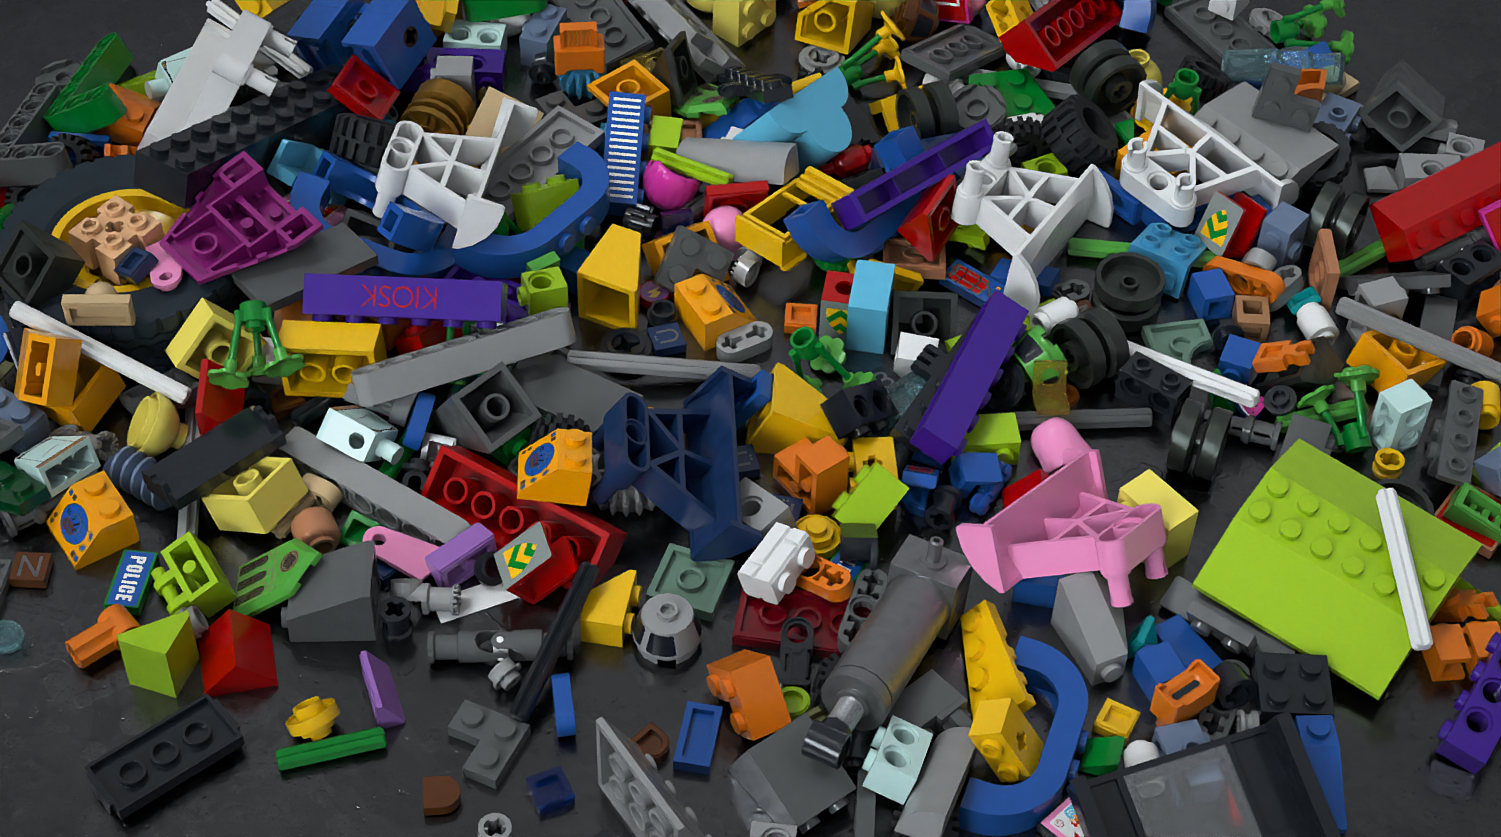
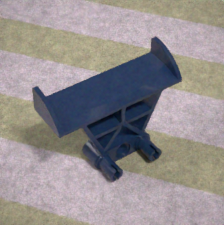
[590,365,763,562]

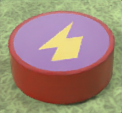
[640,280,670,309]

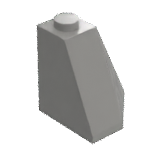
[1051,571,1128,686]

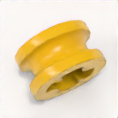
[1372,448,1405,479]

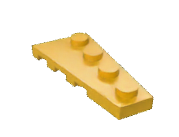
[960,600,1036,721]

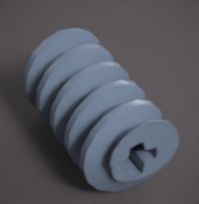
[102,445,170,511]

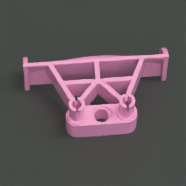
[956,449,1168,608]

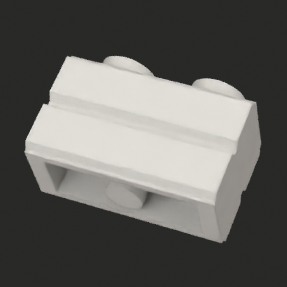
[737,522,816,605]

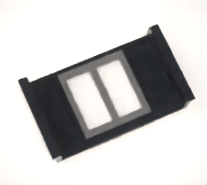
[1066,711,1341,837]

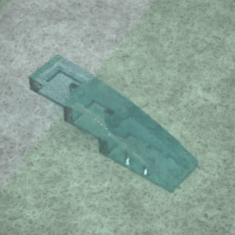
[1221,48,1346,85]

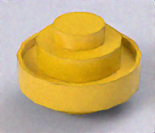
[796,514,840,560]
[285,696,340,741]

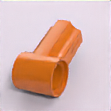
[65,604,141,669]

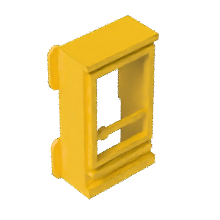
[735,166,854,271]

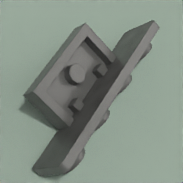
[1425,380,1484,487]
[1160,576,1297,659]

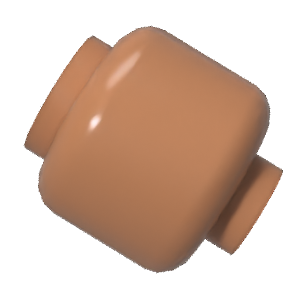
[291,507,341,555]

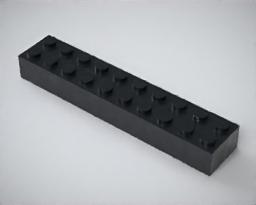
[133,65,355,209]

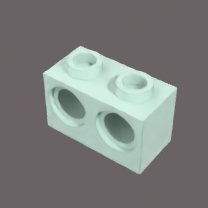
[443,20,508,55]
[1368,378,1433,452]
[862,715,933,805]

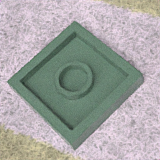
[646,543,735,622]

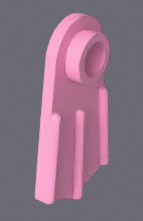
[145,241,183,291]
[363,526,439,582]

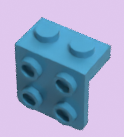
[1128,222,1207,299]

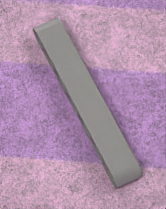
[351,307,577,407]
[271,427,471,547]

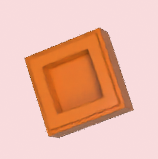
[784,303,818,334]

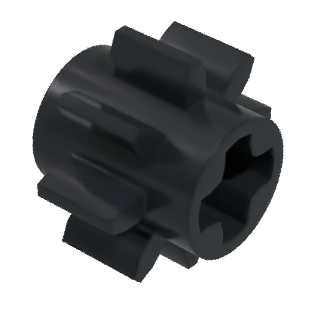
[622,202,660,242]

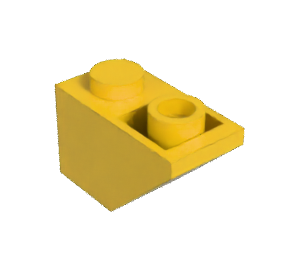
[580,570,642,647]

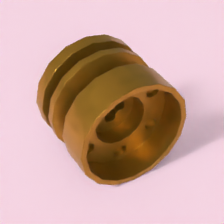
[399,78,476,135]

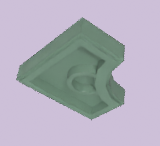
[1141,318,1213,364]

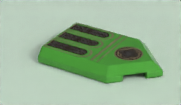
[671,83,740,119]
[233,538,322,617]

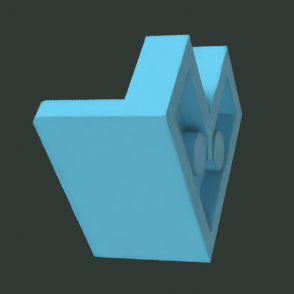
[267,139,348,205]
[845,260,895,354]

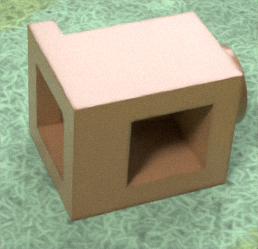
[1232,295,1270,344]

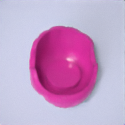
[642,160,701,211]

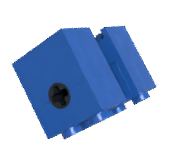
[287,0,437,89]

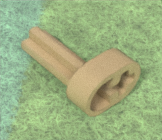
[271,473,343,540]

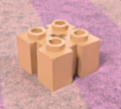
[68,195,164,286]

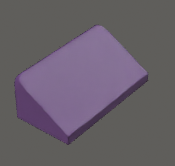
[425,523,497,587]
[359,650,406,729]

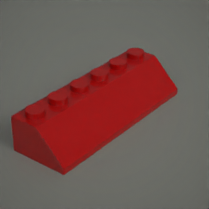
[998,0,1123,72]
[1369,141,1501,263]
[420,445,627,590]

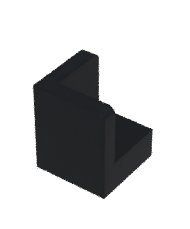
[840,523,878,570]

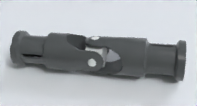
[427,628,573,664]

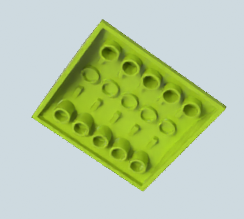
[1192,438,1483,701]

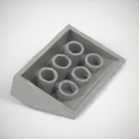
[1194,81,1339,188]
[596,717,712,837]

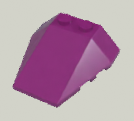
[159,151,324,285]

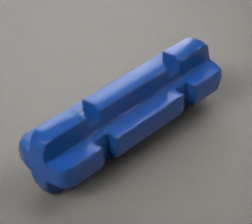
[969,461,1012,516]

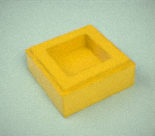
[1092,698,1141,746]

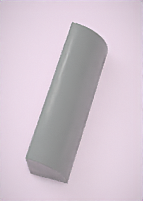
[674,137,799,185]
[894,727,977,837]

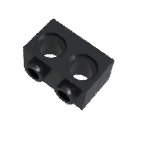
[1435,238,1501,308]
[1115,351,1193,426]
[820,379,899,440]

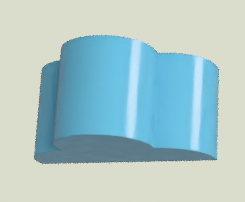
[733,66,852,177]

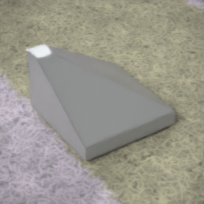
[1423,118,1458,142]

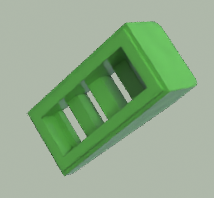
[1442,482,1501,543]

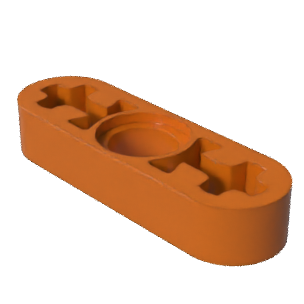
[1202,256,1286,303]
[796,555,854,602]

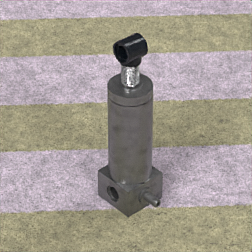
[802,534,973,770]

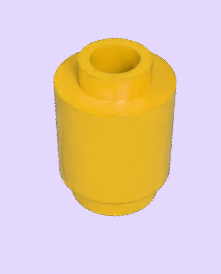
[1472,381,1501,430]

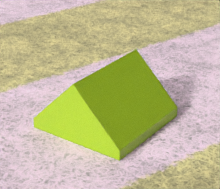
[116,610,200,698]

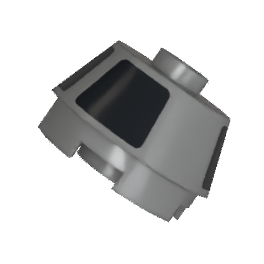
[632,593,703,664]

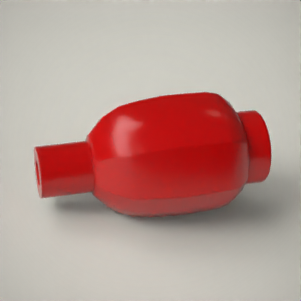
[820,144,872,178]

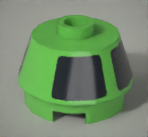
[1009,325,1069,390]

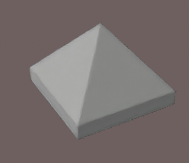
[1363,166,1399,193]
[420,432,458,467]

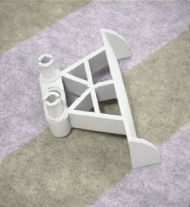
[137,9,298,150]
[1119,79,1299,227]
[372,97,538,249]
[951,131,1114,317]

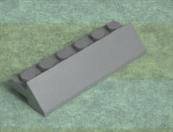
[627,0,746,84]

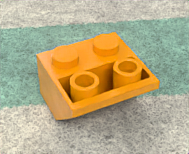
[14,328,82,406]

